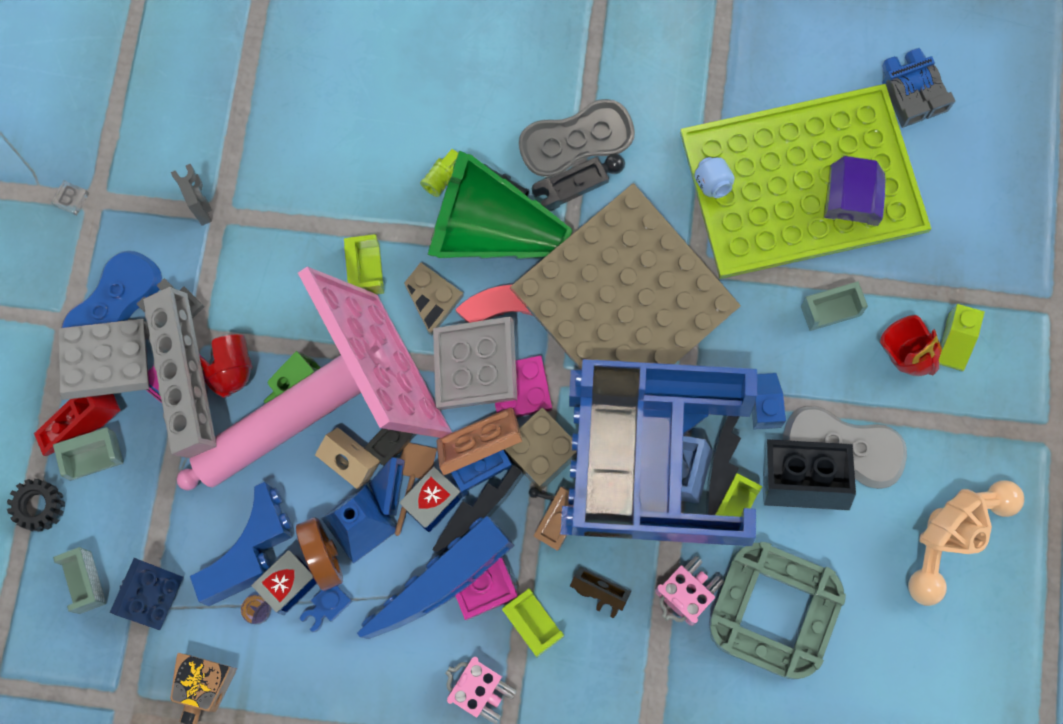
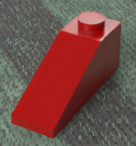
[34,394,120,456]

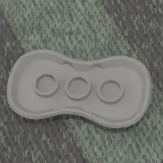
[783,406,907,489]

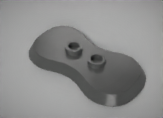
[519,99,635,177]

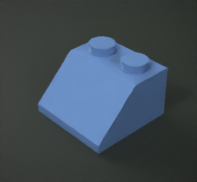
[681,436,713,504]

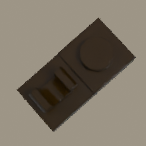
[570,566,631,618]

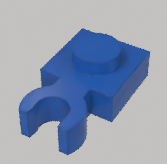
[300,586,353,632]

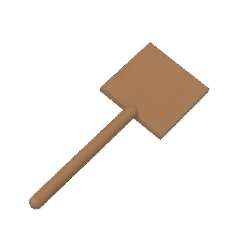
[395,443,437,536]

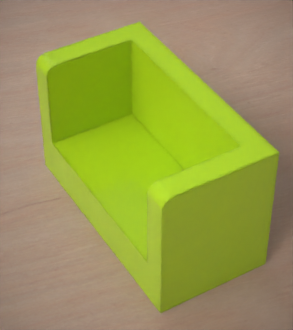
[344,234,384,294]
[715,473,762,517]
[502,588,565,658]

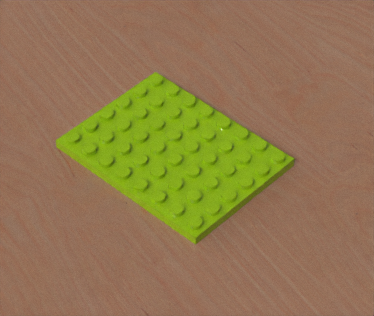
[680,84,932,279]

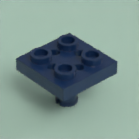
[109,558,183,630]

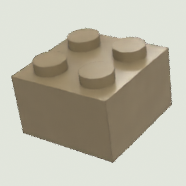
[504,408,577,492]

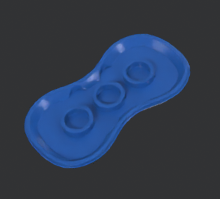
[61,250,162,328]

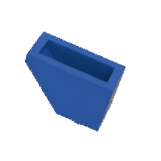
[752,373,786,430]

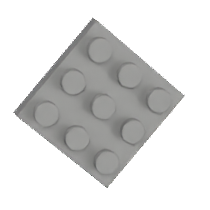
[433,317,517,410]
[59,319,149,400]

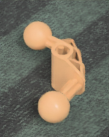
[908,480,1025,606]

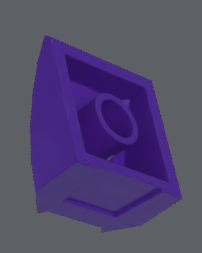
[824,156,885,226]

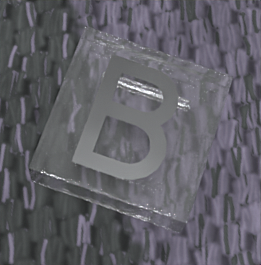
[51,180,89,216]

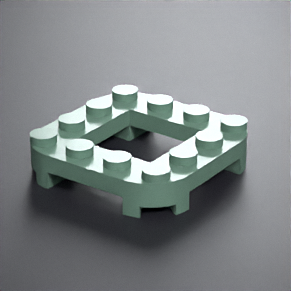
[709,542,846,679]

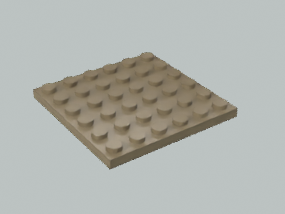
[510,183,741,397]

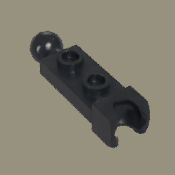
[531,153,625,211]

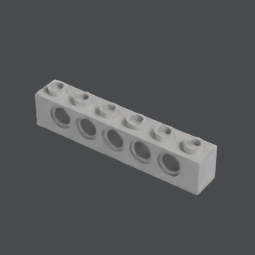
[143,287,217,458]

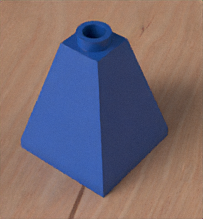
[321,485,397,564]

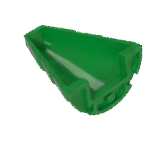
[427,151,572,260]

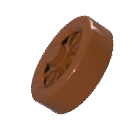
[296,517,343,591]

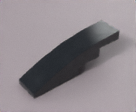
[706,416,741,515]
[432,465,523,556]

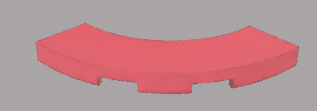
[455,285,533,323]

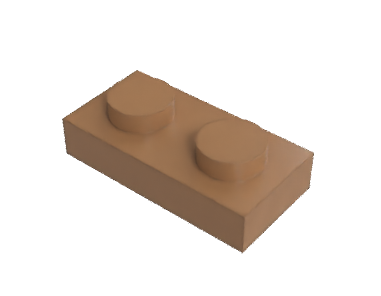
[534,486,587,551]

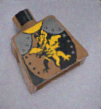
[170,653,237,724]

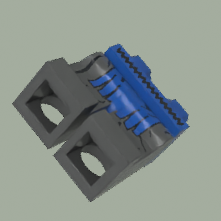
[882,48,956,128]

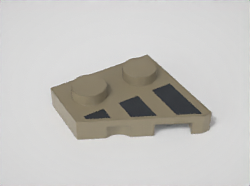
[404,262,464,336]

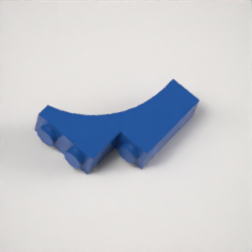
[190,482,292,606]

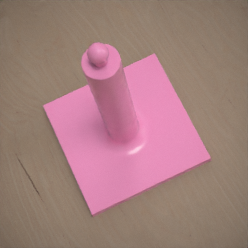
[176,267,452,491]

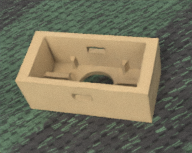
[315,428,380,489]

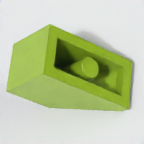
[939,304,985,371]

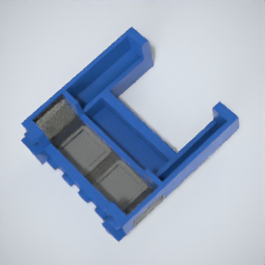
[560,359,757,546]

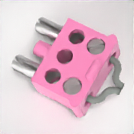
[655,556,724,626]
[445,657,516,724]

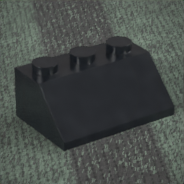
[763,439,856,510]

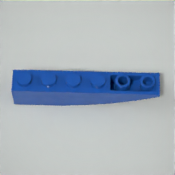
[357,516,515,639]

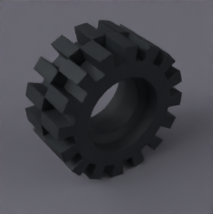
[7,479,65,532]

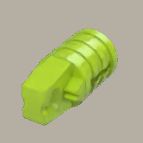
[420,149,458,197]

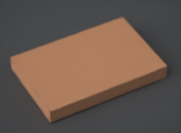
[436,407,522,475]

